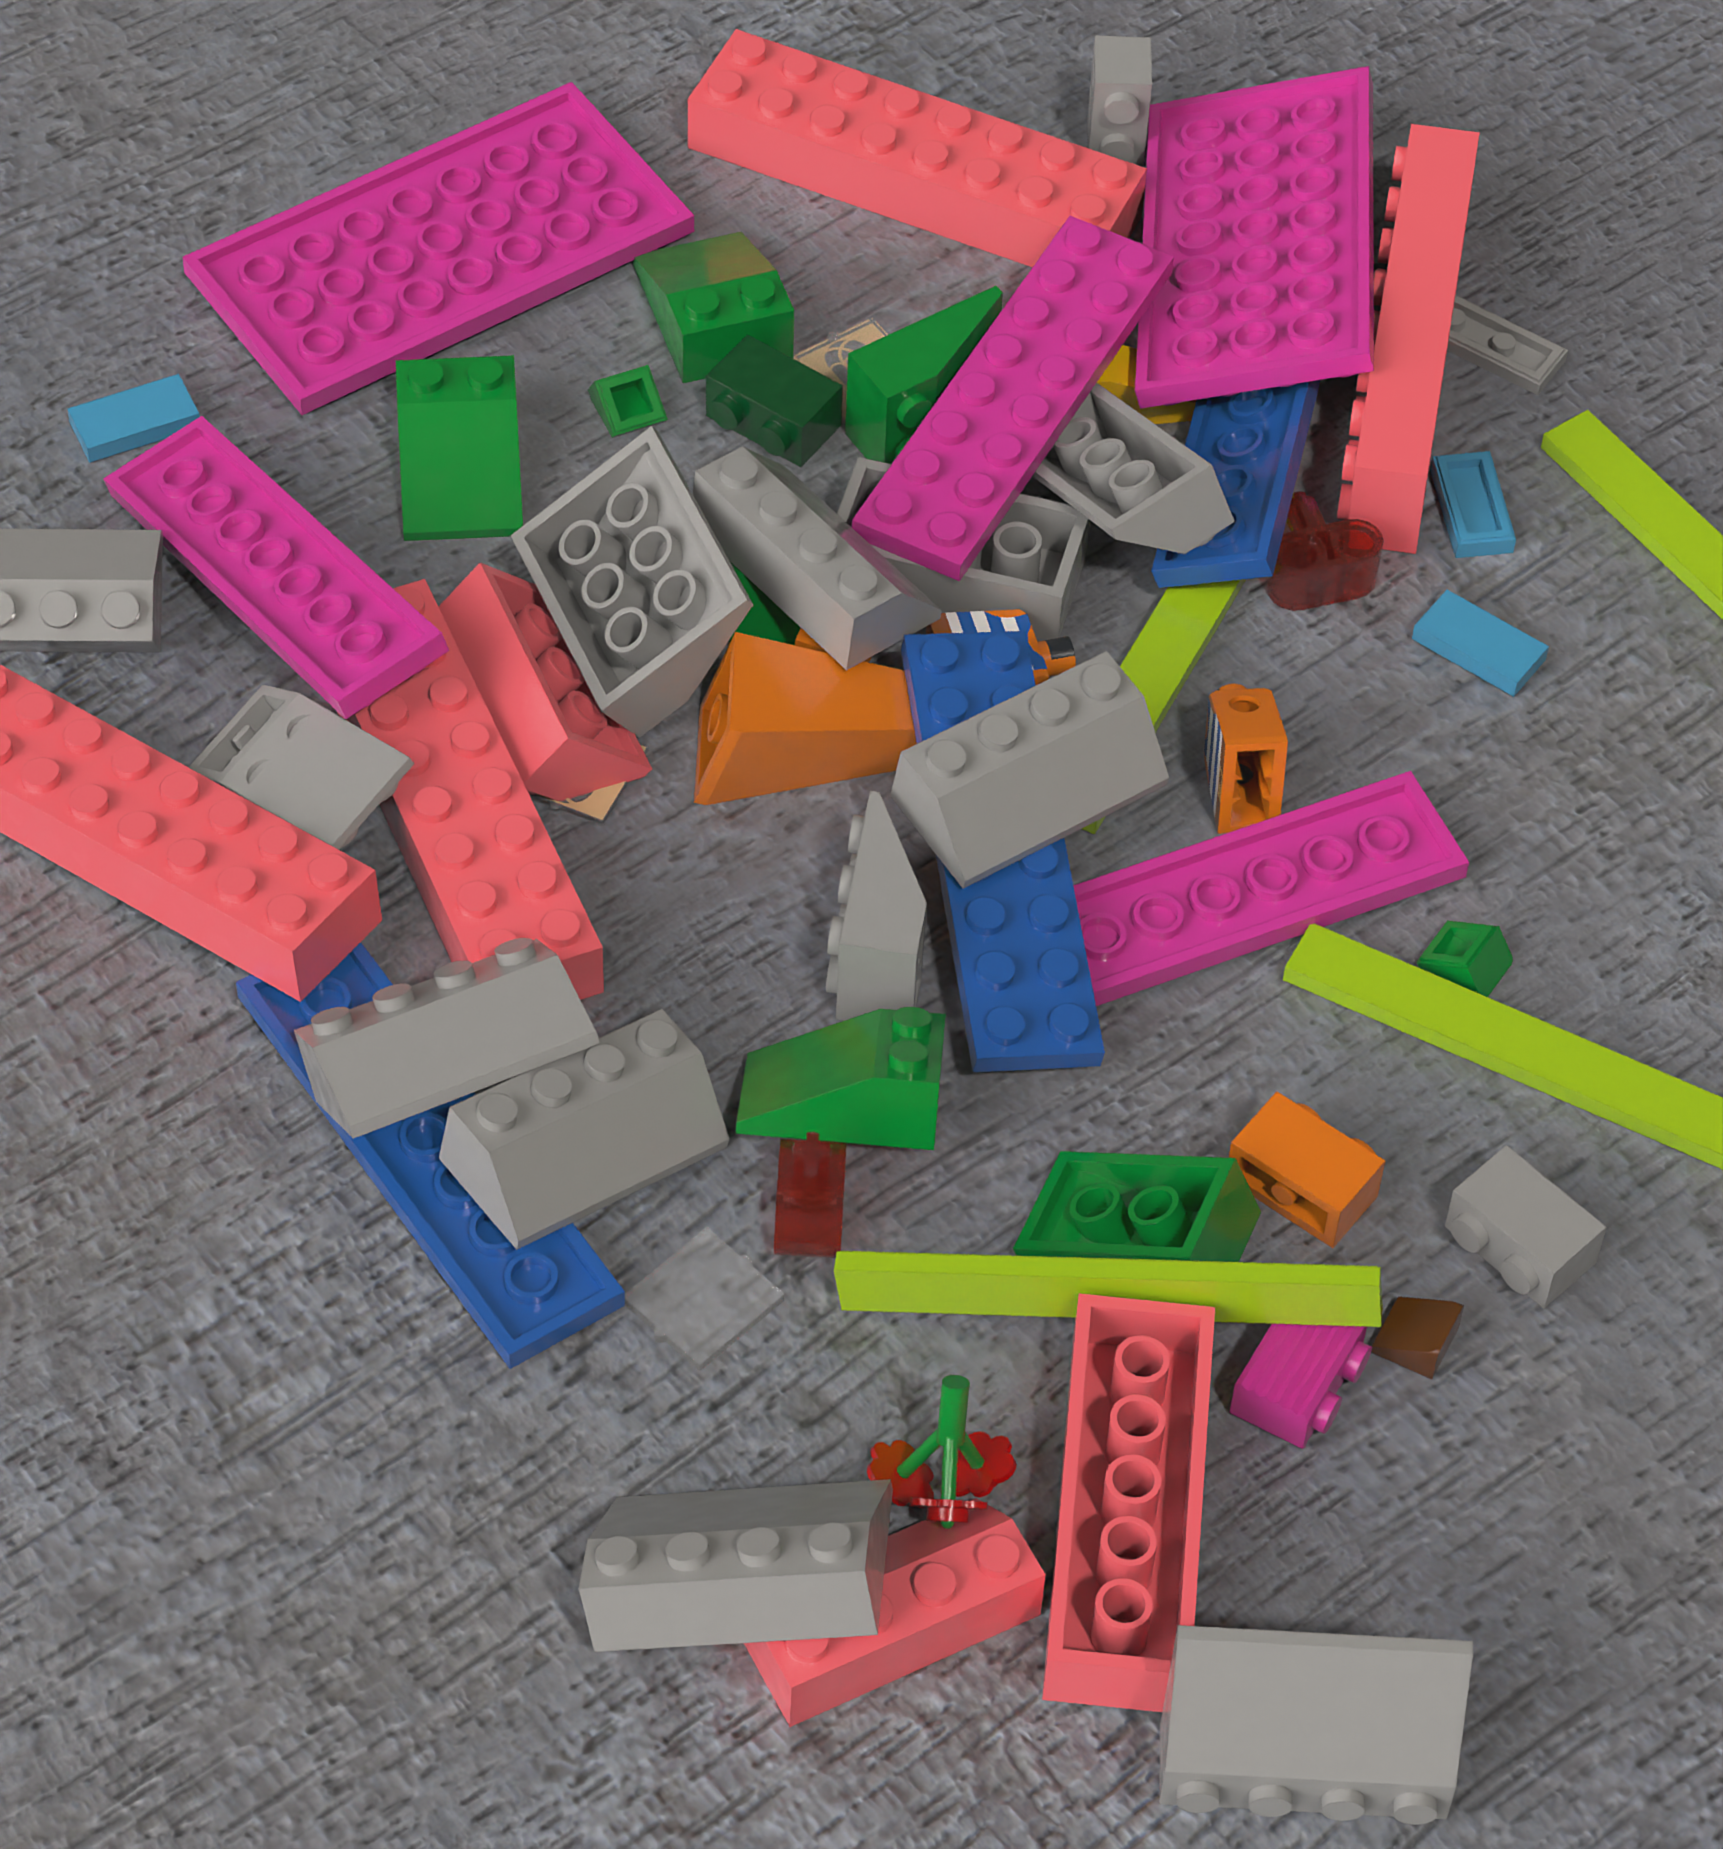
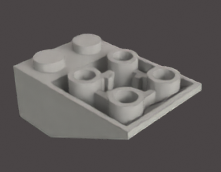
[189,685,414,850]
[826,791,927,1021]

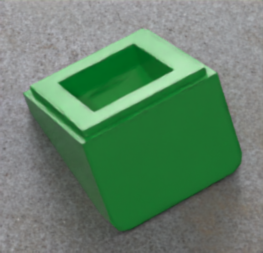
[588,365,668,438]
[1416,920,1513,997]

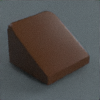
[1371,1296,1464,1379]

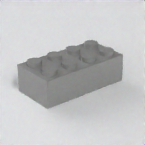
[837,457,1090,641]

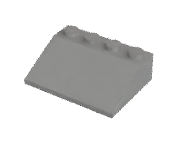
[511,426,753,738]
[579,1479,893,1652]
[1159,1625,1473,1825]

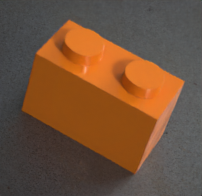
[1229,1091,1386,1248]

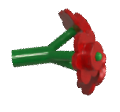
[867,1375,1017,1529]

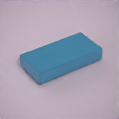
[67,374,200,463]
[1430,451,1516,558]
[1412,589,1549,697]

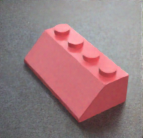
[438,563,652,802]
[744,1498,1046,1727]

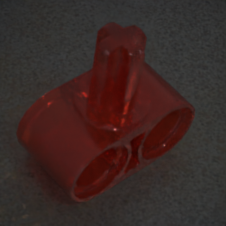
[1267,491,1384,611]
[774,1132,847,1258]

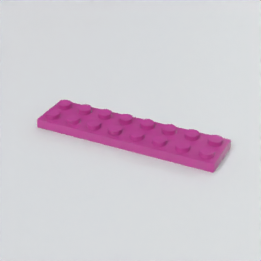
[852,216,1174,582]
[103,416,449,719]
[1073,771,1469,1006]

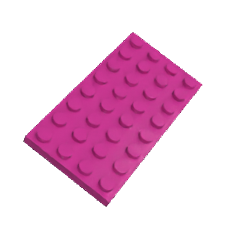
[1135,66,1374,409]
[182,82,694,415]

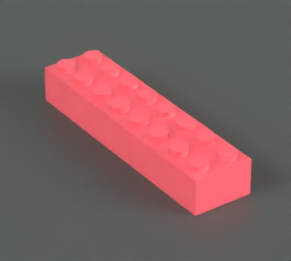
[688,29,1147,267]
[1337,124,1480,554]
[337,579,604,1000]
[0,665,382,1002]

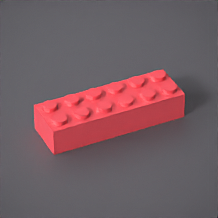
[1042,1293,1215,1712]

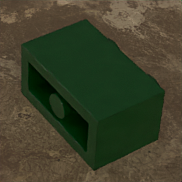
[706,334,843,467]

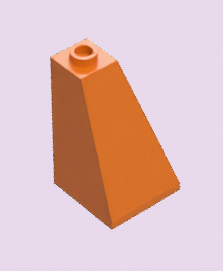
[694,632,917,805]

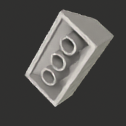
[1033,383,1235,554]
[693,446,942,670]
[0,529,163,653]
[890,651,1169,889]
[294,938,600,1139]
[439,1009,729,1250]

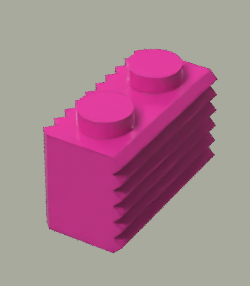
[1230,1324,1372,1449]

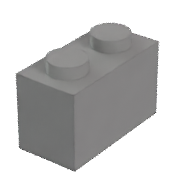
[1087,35,1152,167]
[1445,1145,1607,1309]

